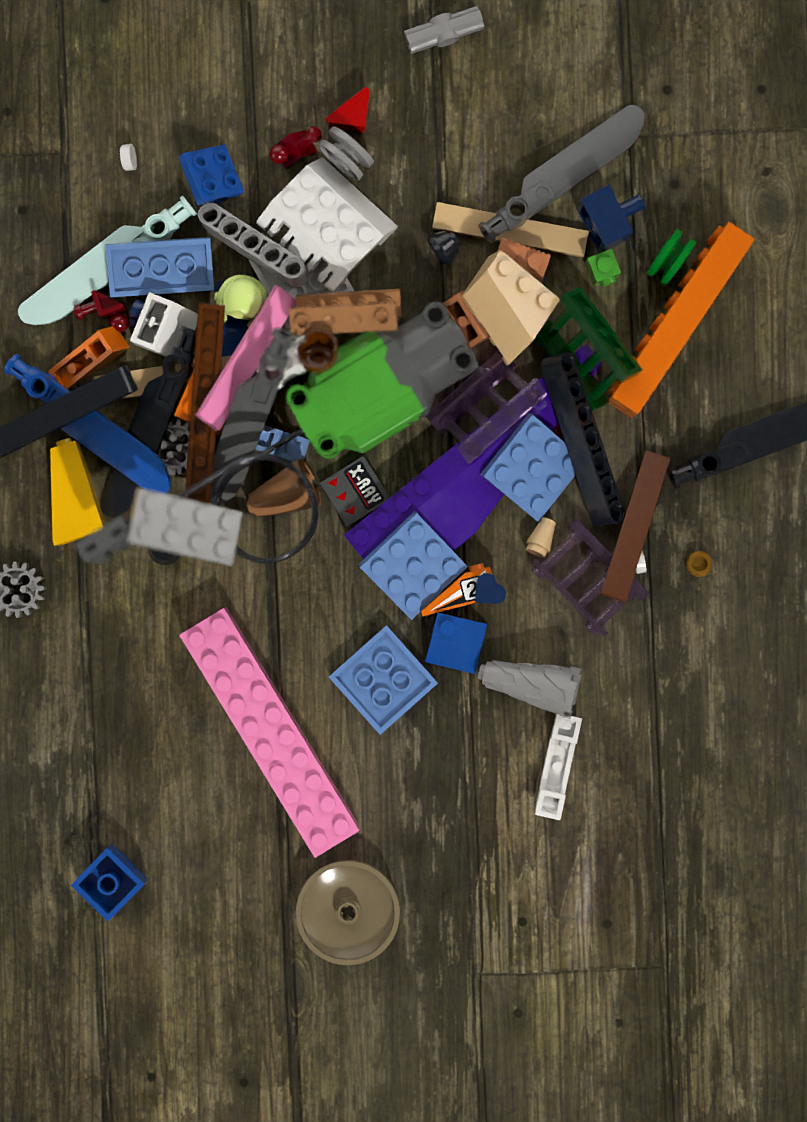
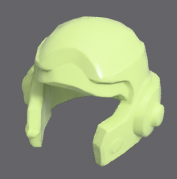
[214,275,267,327]

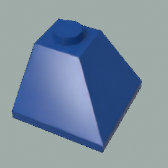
[425,612,487,674]

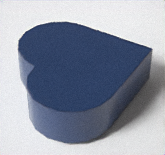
[129,300,145,330]
[475,573,506,604]

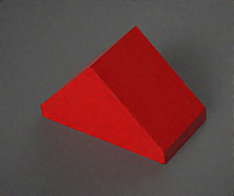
[325,87,370,133]

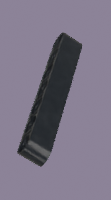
[541,352,624,527]
[0,365,138,458]

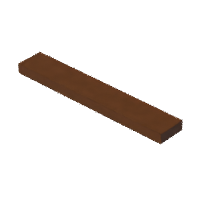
[600,450,670,603]

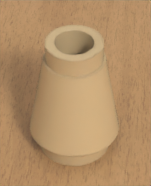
[526,517,556,558]

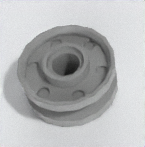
[318,126,374,181]

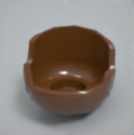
[298,329,338,374]

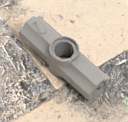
[404,6,485,54]

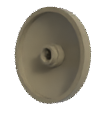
[296,860,400,965]

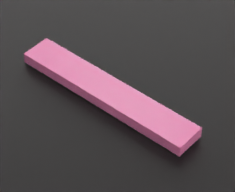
[196,286,296,431]

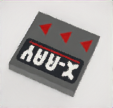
[320,456,390,527]

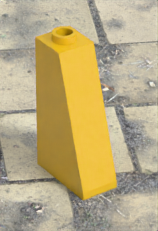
[50,438,106,546]

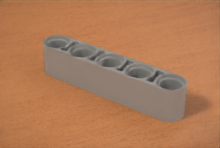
[198,203,308,287]

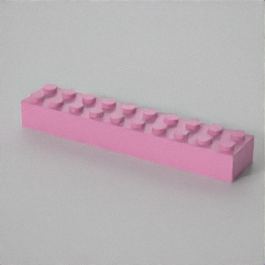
[179,607,360,858]

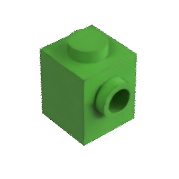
[585,249,621,287]

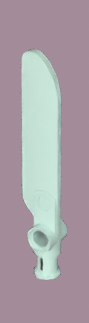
[18,195,197,325]

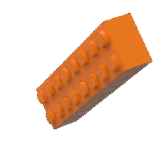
[606,222,755,418]

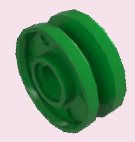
[646,228,697,286]

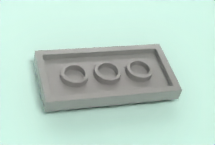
[126,488,242,566]

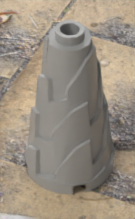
[478,660,582,719]

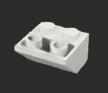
[130,292,198,363]

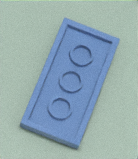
[105,237,214,297]

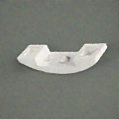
[535,714,582,820]

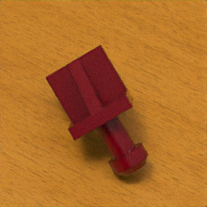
[269,126,322,169]
[73,290,129,332]

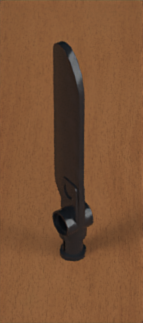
[100,326,197,517]
[667,402,807,489]

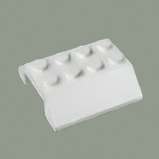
[256,157,398,292]

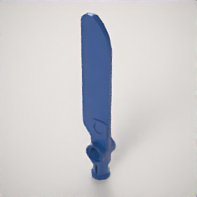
[4,354,171,495]

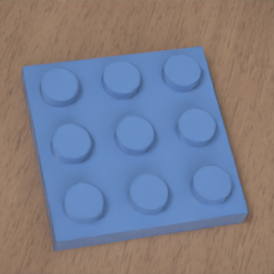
[481,413,576,522]
[358,511,468,620]
[329,625,438,735]

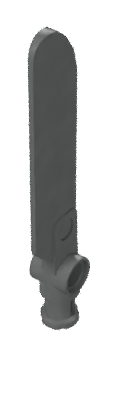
[478,105,645,244]
[211,328,296,505]

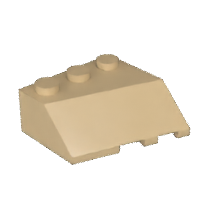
[461,250,560,365]

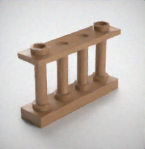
[289,289,402,335]

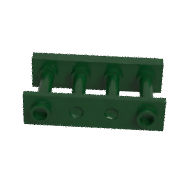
[536,287,643,411]

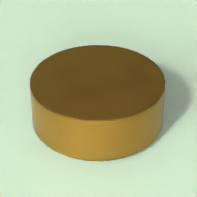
[685,551,712,577]

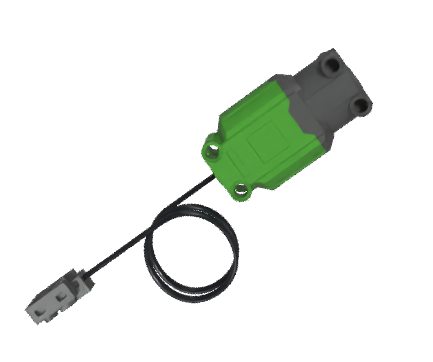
[74,302,479,565]

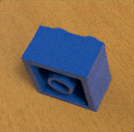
[71,843,148,921]

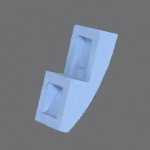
[255,425,310,462]

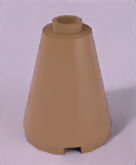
[246,459,321,518]

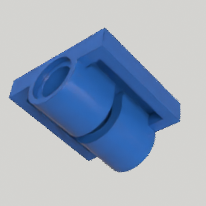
[178,144,244,205]

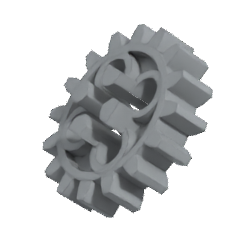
[157,419,190,475]
[0,562,46,618]

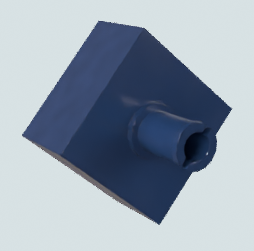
[577,185,645,253]

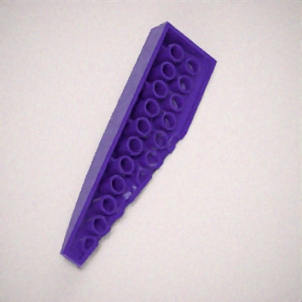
[344,344,603,560]

